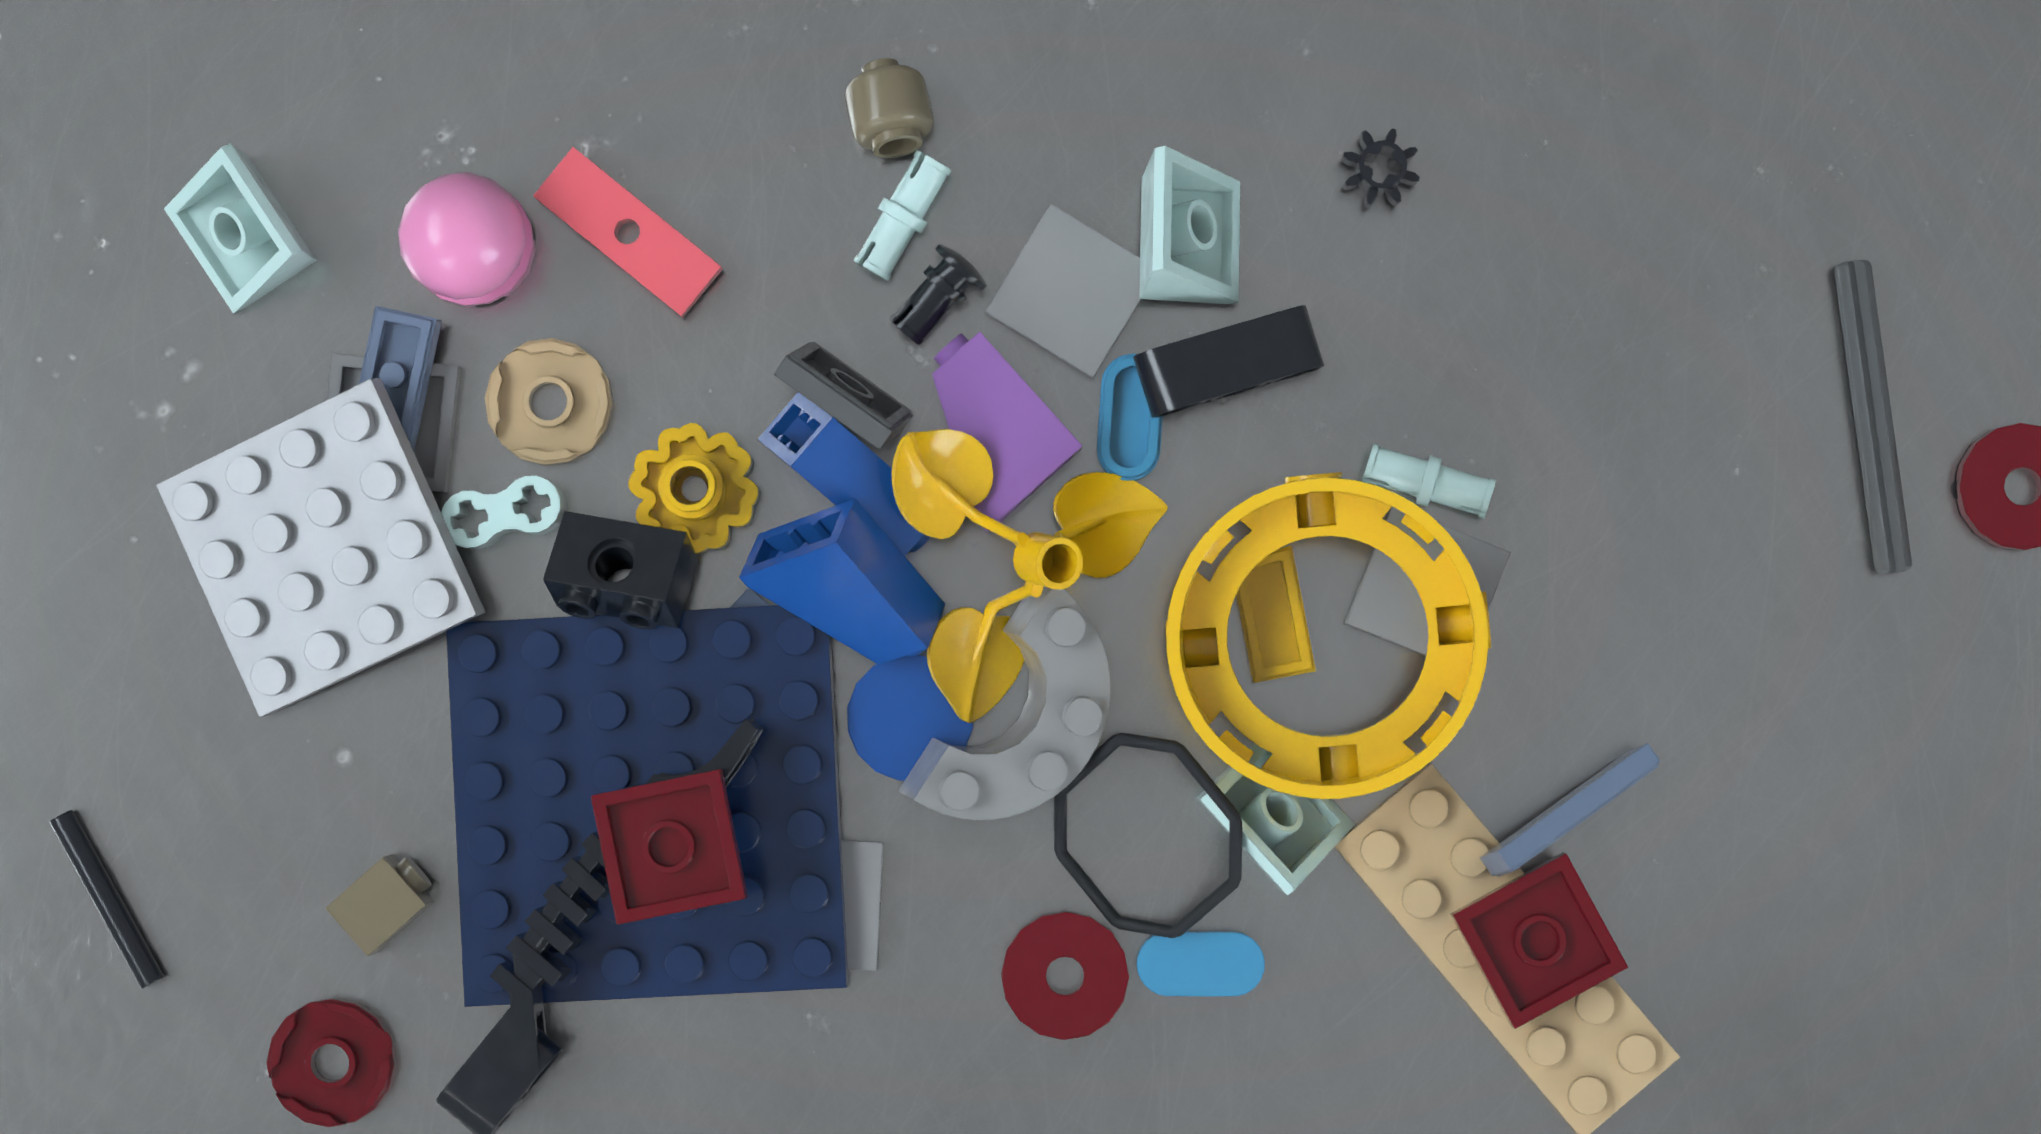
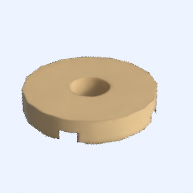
[485,338,614,466]

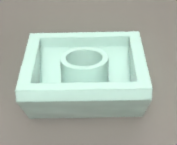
[164,143,317,314]
[1139,146,1240,304]
[1196,743,1355,895]

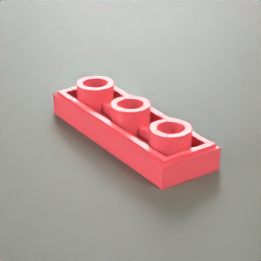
[533,147,723,318]

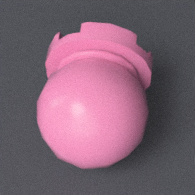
[398,172,536,308]

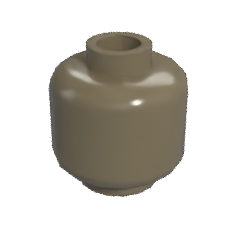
[845,58,934,158]

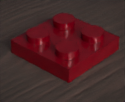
[591,769,748,925]
[1450,852,1628,1029]

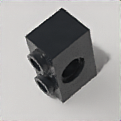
[543,511,698,630]

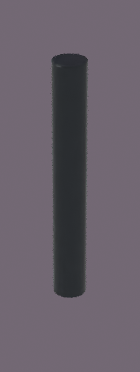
[49,810,164,989]

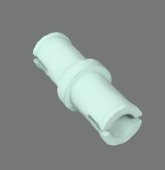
[853,150,952,281]
[1362,443,1496,519]

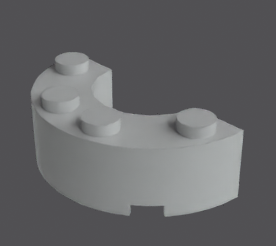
[898,586,1110,820]

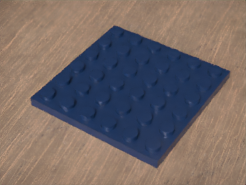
[446,605,849,1007]

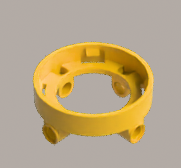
[1165,472,1491,799]

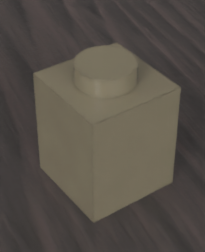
[325,854,435,957]

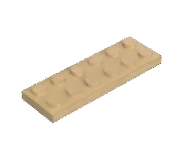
[1334,763,1680,1134]

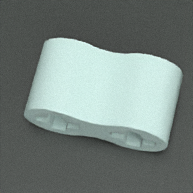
[441,476,567,550]

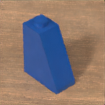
[758,392,930,556]
[739,498,945,665]

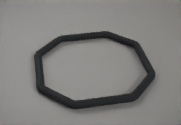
[1054,733,1242,938]

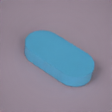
[1096,354,1163,481]
[1136,931,1265,996]

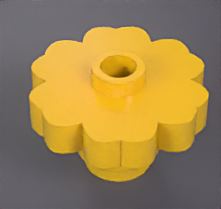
[628,423,760,554]

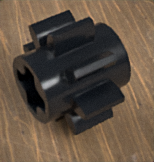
[1341,129,1420,208]

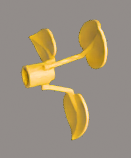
[892,429,1168,723]

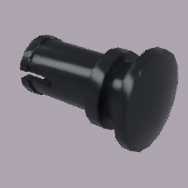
[889,244,987,345]

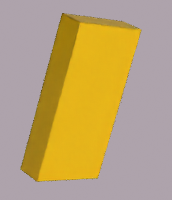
[1235,546,1316,683]

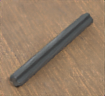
[1834,260,1912,574]

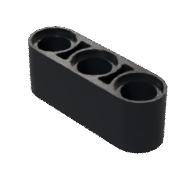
[1133,305,1324,418]

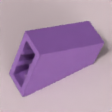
[932,331,1082,534]

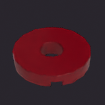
[1956,423,2041,551]
[1001,911,1129,1040]
[266,997,398,1127]

